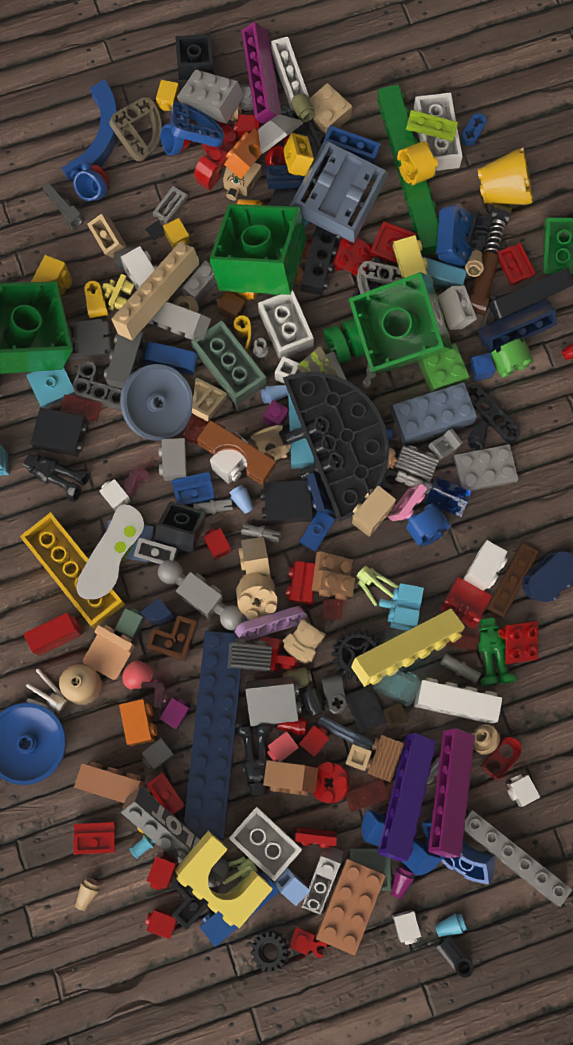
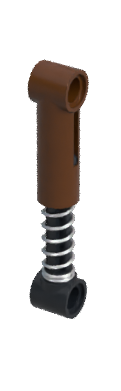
[469,203,512,315]

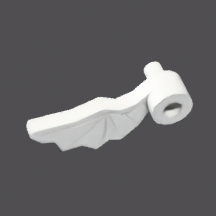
[362,363,376,389]

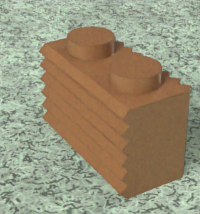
[366,735,404,782]

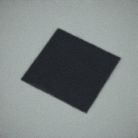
[145,220,165,240]

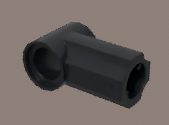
[436,935,474,978]

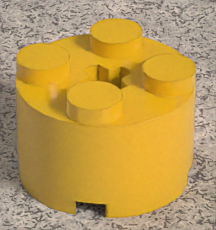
[397,141,438,185]

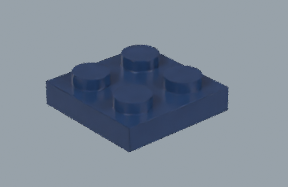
[306,473,336,515]

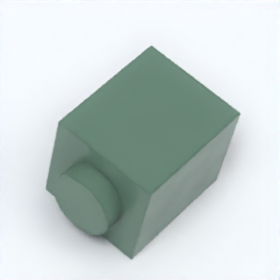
[115,608,145,640]

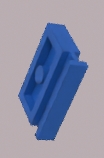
[172,472,215,506]

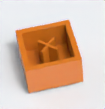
[119,699,158,746]

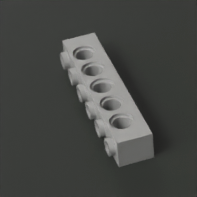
[464,810,572,907]

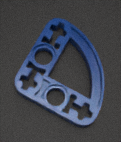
[170,102,224,147]

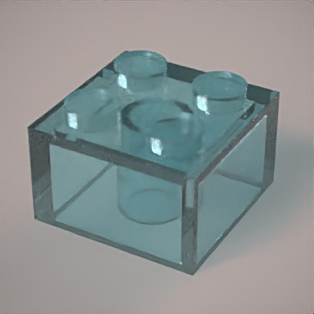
[372,668,422,707]

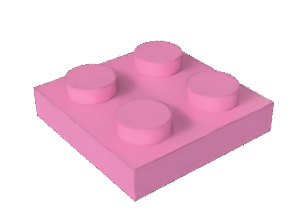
[387,484,427,521]

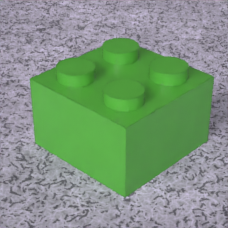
[418,343,469,393]

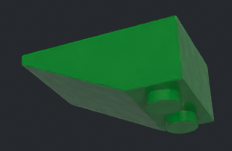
[543,218,573,274]

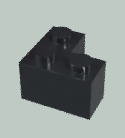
[171,879,209,930]

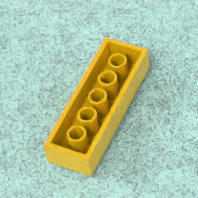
[20,512,125,629]

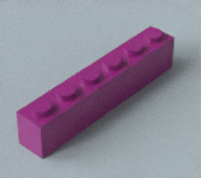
[241,21,282,124]
[428,728,475,858]

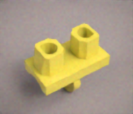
[101,274,134,311]

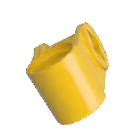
[84,281,108,319]

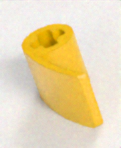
[234,316,252,353]

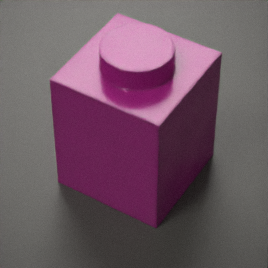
[263,400,289,427]
[159,697,190,730]

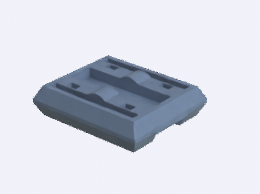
[289,141,389,243]

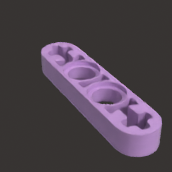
[235,606,307,641]

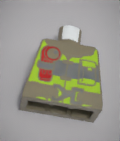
[297,346,339,377]

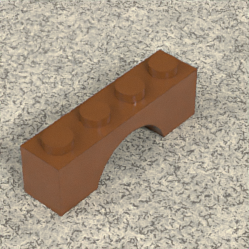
[197,421,276,485]

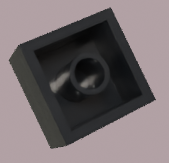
[175,34,214,80]
[155,501,206,553]

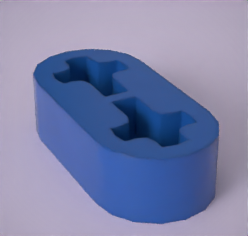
[461,113,487,146]

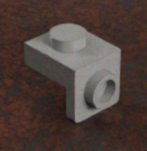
[428,429,462,461]

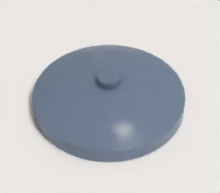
[120,364,193,441]

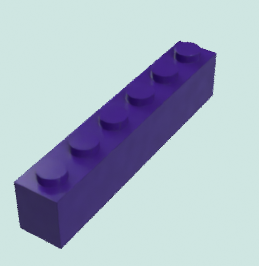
[377,733,436,861]

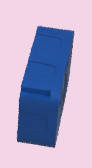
[436,204,474,268]

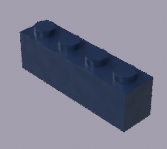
[478,300,557,353]

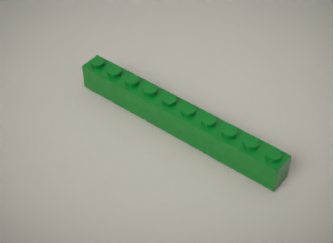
[377,85,439,256]

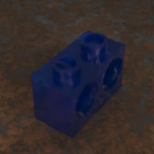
[425,476,471,517]

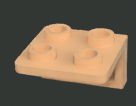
[83,625,135,680]

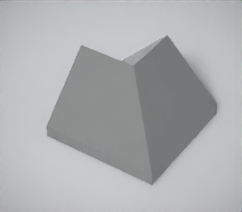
[258,114,303,154]

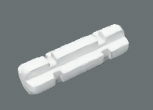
[395,471,432,494]

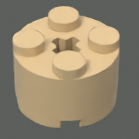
[236,573,277,620]

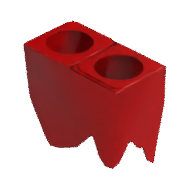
[480,737,522,780]

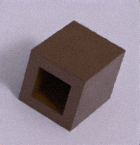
[216,291,246,321]

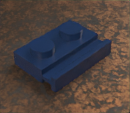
[265,165,304,189]

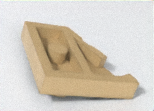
[192,378,228,421]

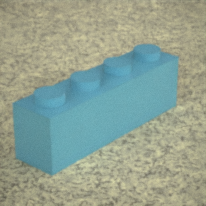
[288,393,315,469]

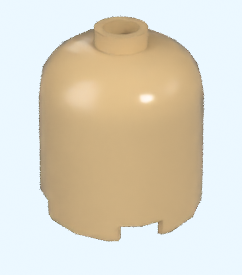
[59,664,102,705]

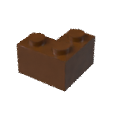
[147,616,198,661]

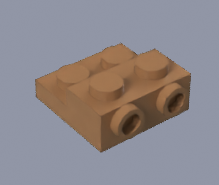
[312,552,355,600]

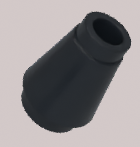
[467,421,488,450]

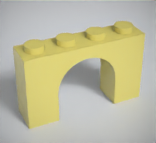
[175,830,273,929]

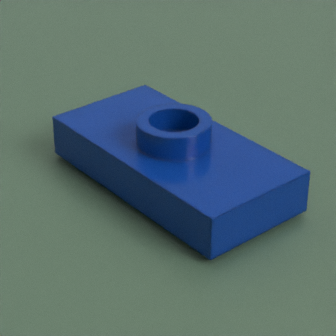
[299,512,335,553]

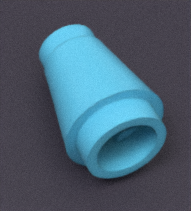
[435,913,467,937]

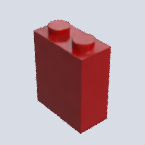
[24,613,83,656]

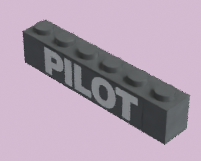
[121,786,229,890]

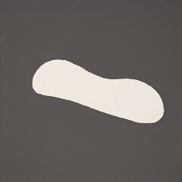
[77,504,144,599]

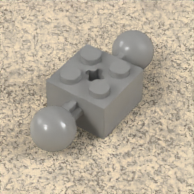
[158,560,245,631]

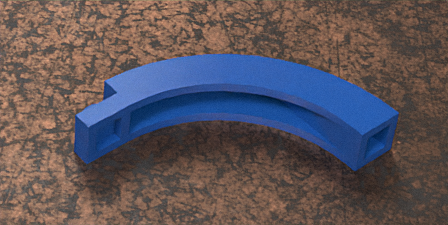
[62,79,119,182]

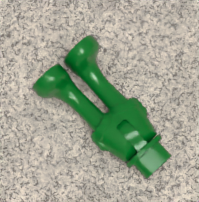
[478,618,518,687]

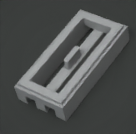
[152,186,188,224]

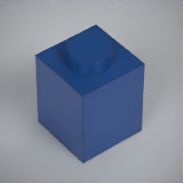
[469,353,495,382]

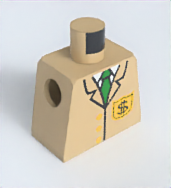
[223,163,262,201]

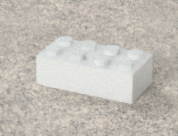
[413,93,462,171]
[414,678,502,724]

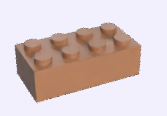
[316,856,386,956]

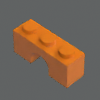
[224,129,262,179]

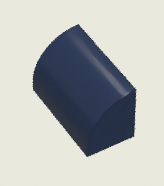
[141,598,175,625]

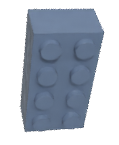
[391,382,477,446]

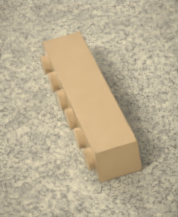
[112,242,199,341]

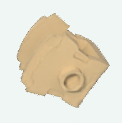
[251,425,291,461]
[282,618,326,664]

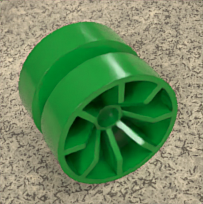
[323,317,366,365]

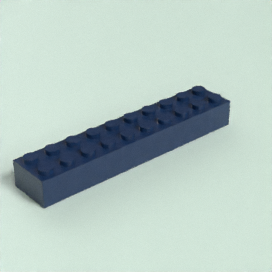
[184,631,242,838]

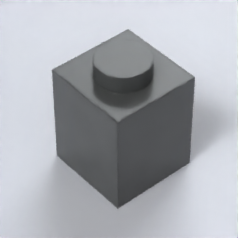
[142,738,175,770]

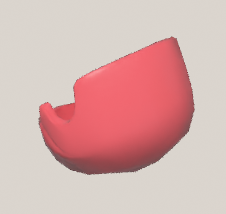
[122,660,154,690]

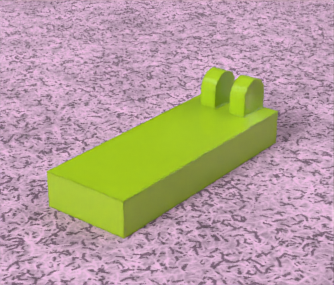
[406,110,458,142]

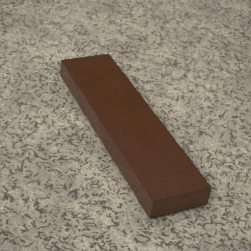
[486,542,539,619]

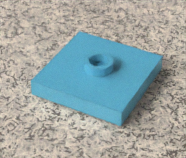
[26,367,76,408]

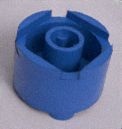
[406,503,451,548]

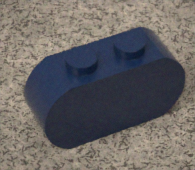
[522,551,573,602]

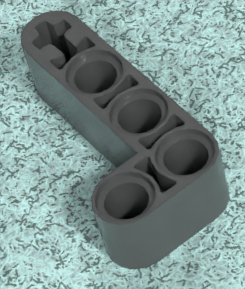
[73,361,122,412]

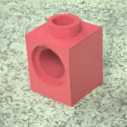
[267,732,299,762]

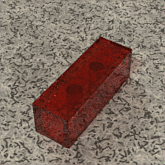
[446,635,478,651]

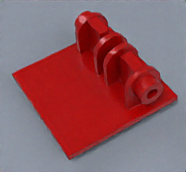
[333,238,372,276]
[440,577,492,629]
[498,621,538,664]

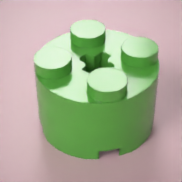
[490,338,534,379]

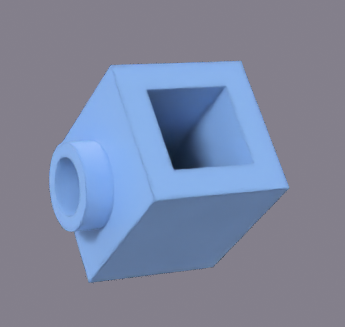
[273,867,310,906]

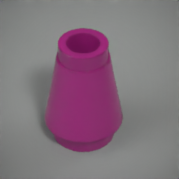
[391,866,415,899]

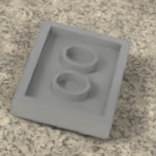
[454,444,518,493]

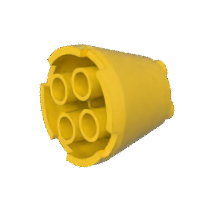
[478,148,533,205]

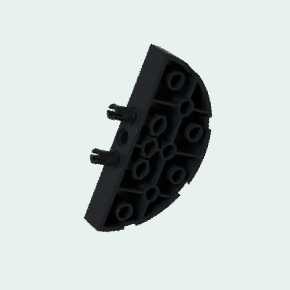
[283,372,390,522]

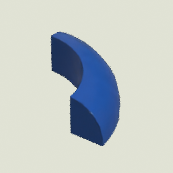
[362,810,442,875]
[422,818,495,884]

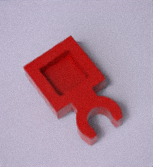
[289,926,327,958]

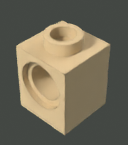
[345,744,372,771]

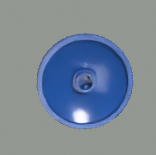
[0,703,67,785]

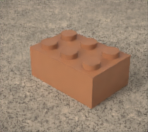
[74,761,145,803]

